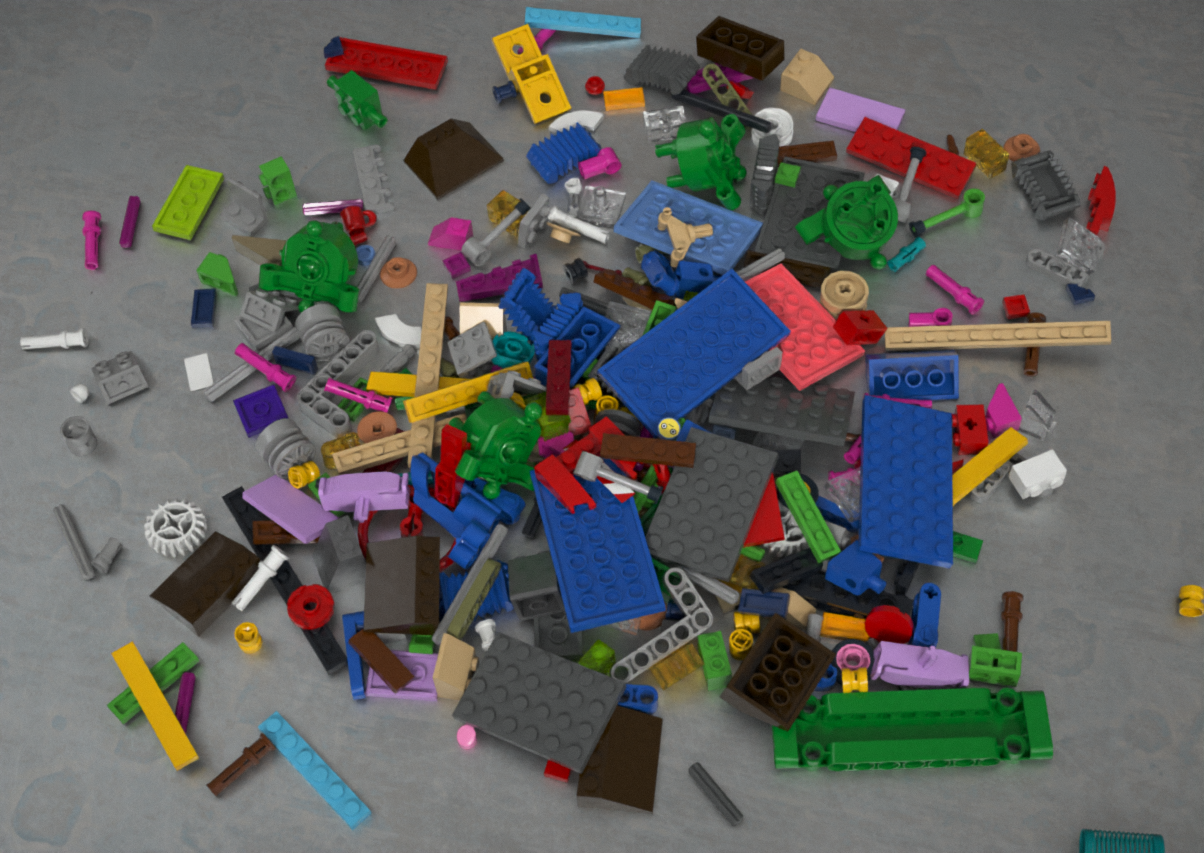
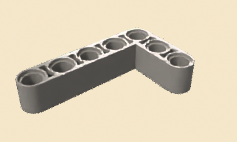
[297,330,379,439]
[609,568,713,683]

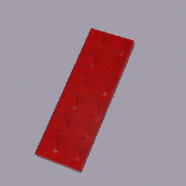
[325,37,448,90]
[846,117,977,200]

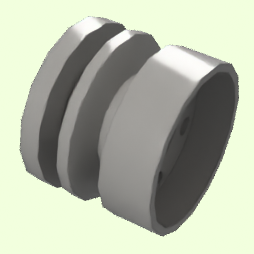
[295,304,350,361]
[255,418,316,479]

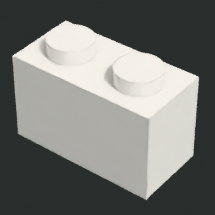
[1009,449,1067,499]

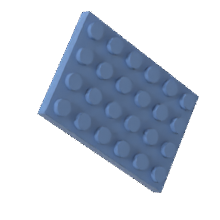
[613,180,763,275]

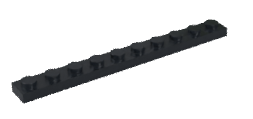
[222,486,348,676]

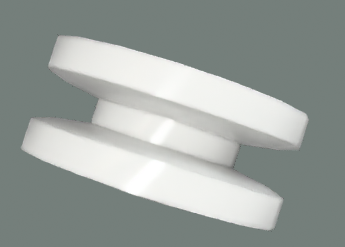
[751,108,794,148]

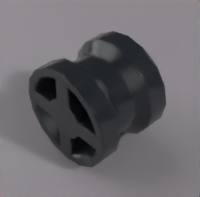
[563,258,588,284]

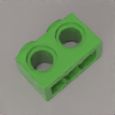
[258,156,297,205]
[697,631,732,691]
[968,646,1022,687]

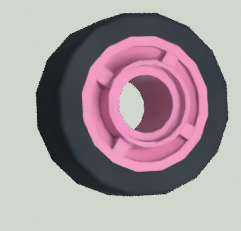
[831,639,875,686]

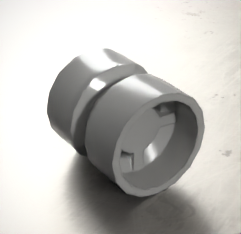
[60,416,97,457]

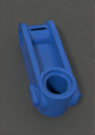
[641,250,680,296]
[461,478,526,525]
[907,583,941,649]

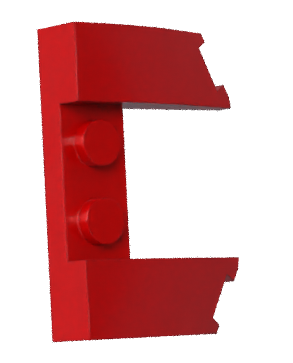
[534,416,644,514]

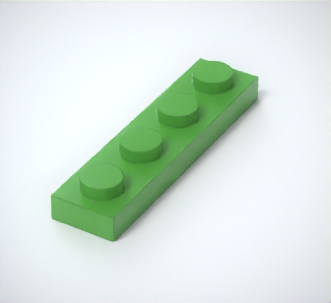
[775,471,841,563]
[107,642,199,725]

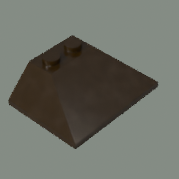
[403,119,504,200]

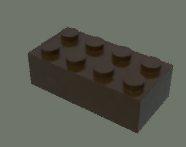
[696,16,785,81]

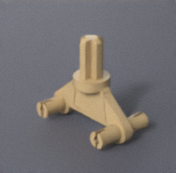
[657,207,713,268]

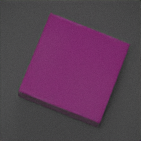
[442,252,471,279]

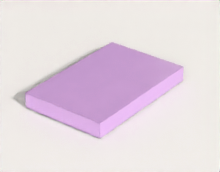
[365,650,438,702]

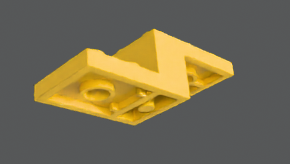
[492,24,572,125]

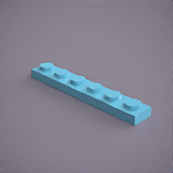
[524,7,641,38]
[258,711,372,831]

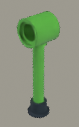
[909,188,985,238]

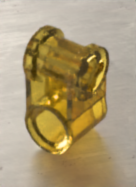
[321,432,360,470]

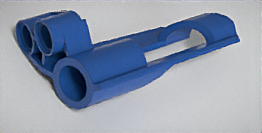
[411,453,502,570]

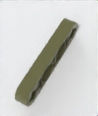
[703,64,752,130]
[447,558,501,640]

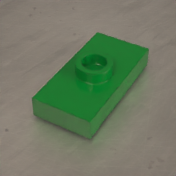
[953,531,983,564]

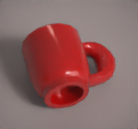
[340,206,377,236]

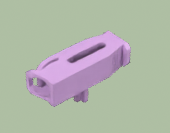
[318,472,410,523]
[870,641,969,690]

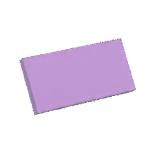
[816,88,905,132]
[243,475,339,544]

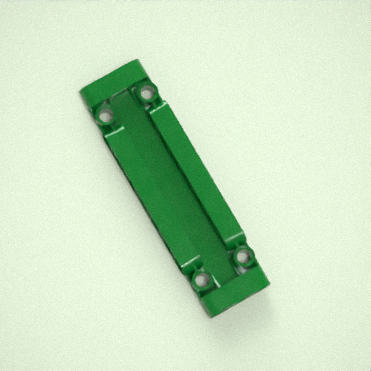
[772,688,1053,772]

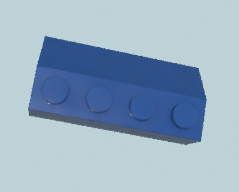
[534,307,621,388]
[865,350,959,400]

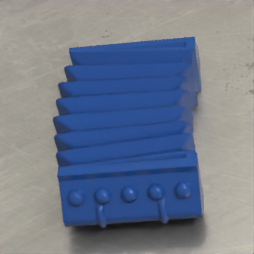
[526,122,602,184]
[498,268,557,345]
[532,293,583,362]
[439,560,514,622]

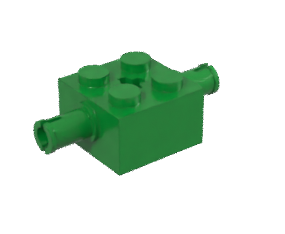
[327,70,388,130]

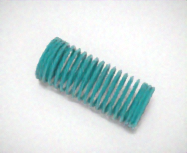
[1079,828,1165,853]

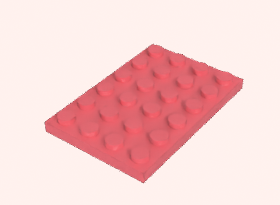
[745,264,865,391]

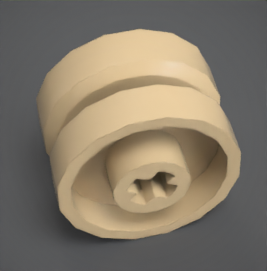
[820,271,869,321]

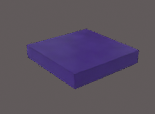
[233,384,289,438]

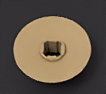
[546,222,581,244]

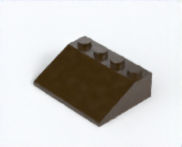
[149,531,261,637]
[363,536,440,635]
[719,613,836,732]
[577,705,663,814]

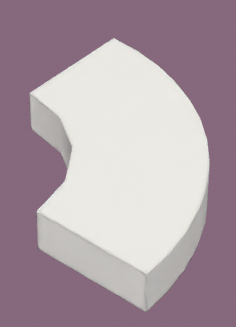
[549,110,604,134]
[375,314,422,349]

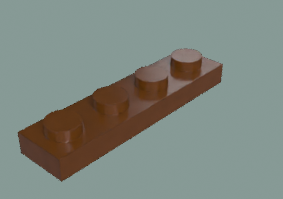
[593,269,676,310]
[600,433,696,468]

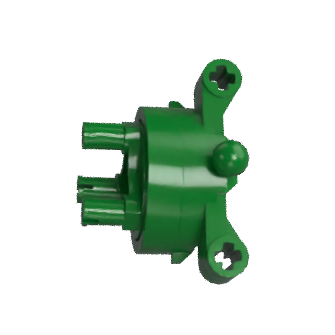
[655,114,747,210]
[795,175,898,270]
[258,220,359,313]
[449,391,543,500]

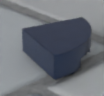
[324,36,344,59]
[1066,284,1095,305]

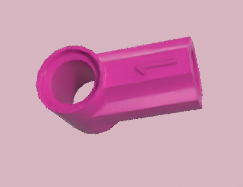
[578,147,622,179]
[909,308,953,327]

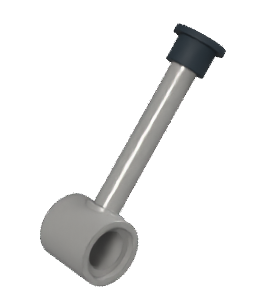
[892,147,927,223]
[462,198,531,266]
[573,451,663,504]

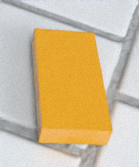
[603,87,645,111]
[820,612,869,642]

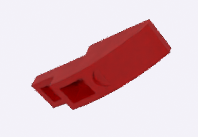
[1085,166,1116,243]
[434,424,471,508]

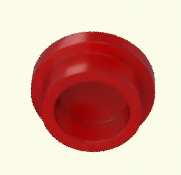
[585,76,605,95]

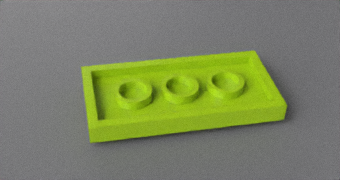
[152,165,225,240]

